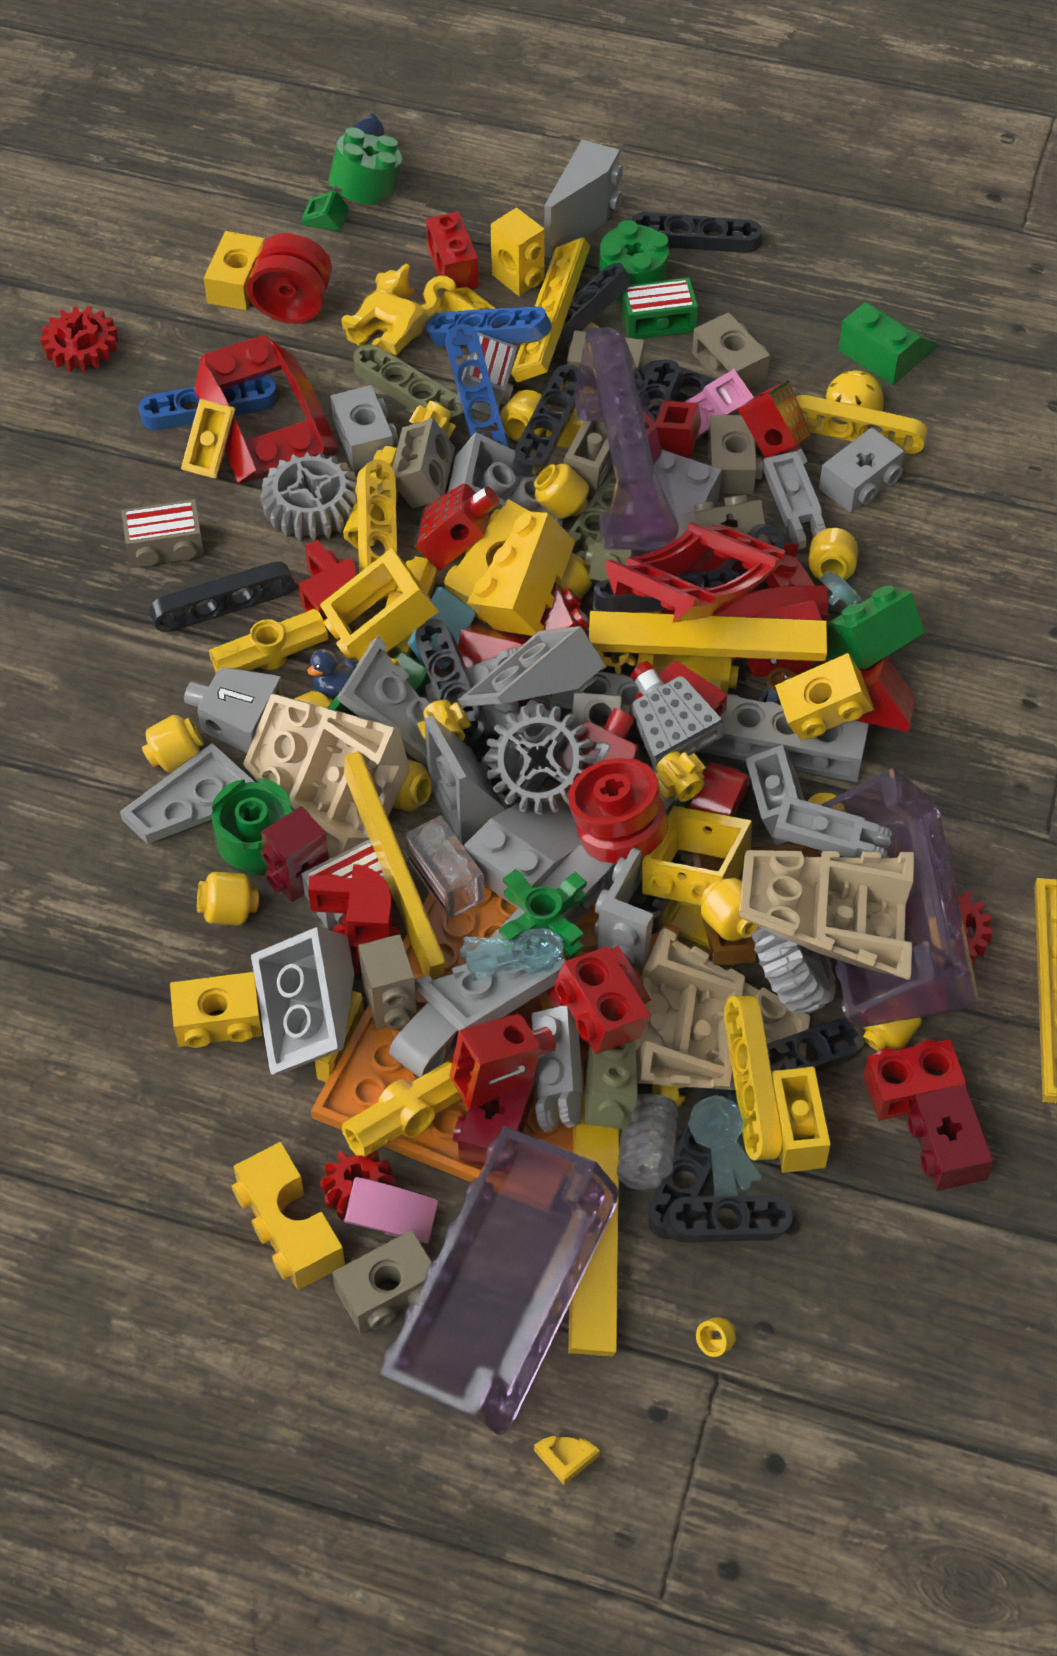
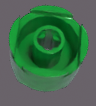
[328,127,402,205]
[599,220,669,302]
[211,778,292,876]

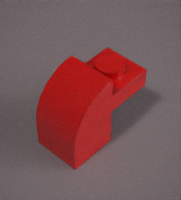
[635,401,701,459]
[299,540,356,629]
[690,762,752,831]
[308,864,393,944]

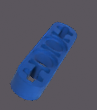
[426,306,552,346]
[445,324,508,447]
[139,376,277,430]

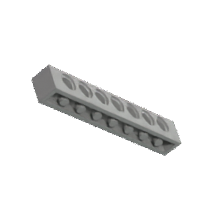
[551,671,869,782]

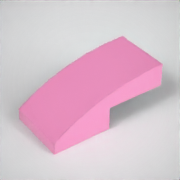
[686,369,753,440]
[344,1177,438,1244]

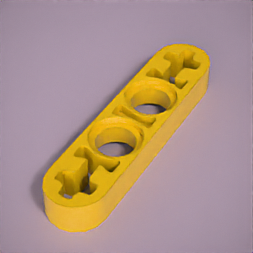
[796,395,928,454]
[357,459,397,602]
[724,996,782,1160]

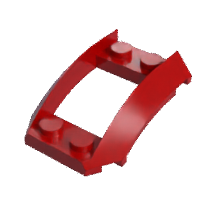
[194,335,339,485]
[605,522,785,623]
[661,544,828,622]

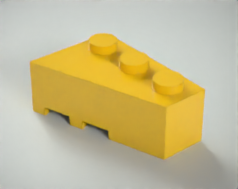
[466,511,576,636]

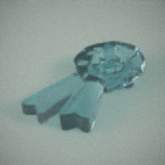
[820,571,864,606]
[460,928,564,981]
[688,1095,762,1196]

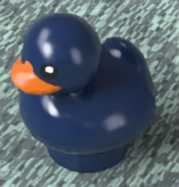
[307,649,357,700]

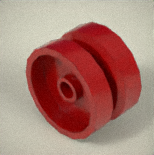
[247,233,333,324]
[568,758,669,864]

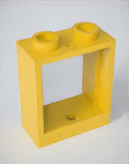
[320,548,439,661]
[642,806,752,906]

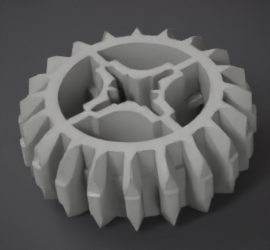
[260,451,358,541]
[484,704,596,815]
[752,927,836,1015]

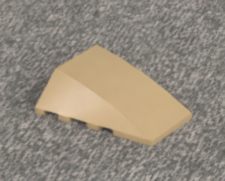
[243,694,409,859]
[739,850,914,980]
[634,927,810,1090]

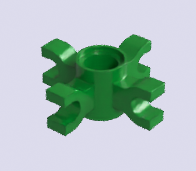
[499,869,587,959]

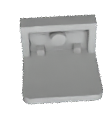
[593,848,653,972]

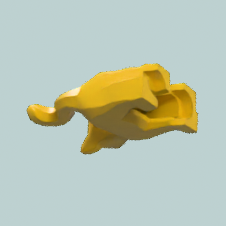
[341,264,456,355]

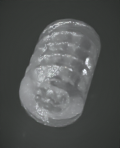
[617,1094,679,1191]

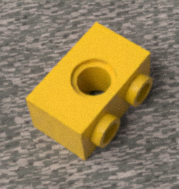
[491,207,545,296]
[204,231,265,311]
[775,653,874,741]
[170,972,263,1048]
[771,1067,830,1173]

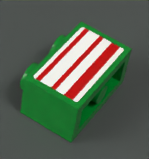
[620,278,698,339]

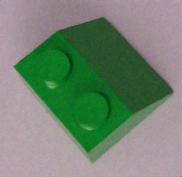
[838,302,937,386]
[826,586,925,669]

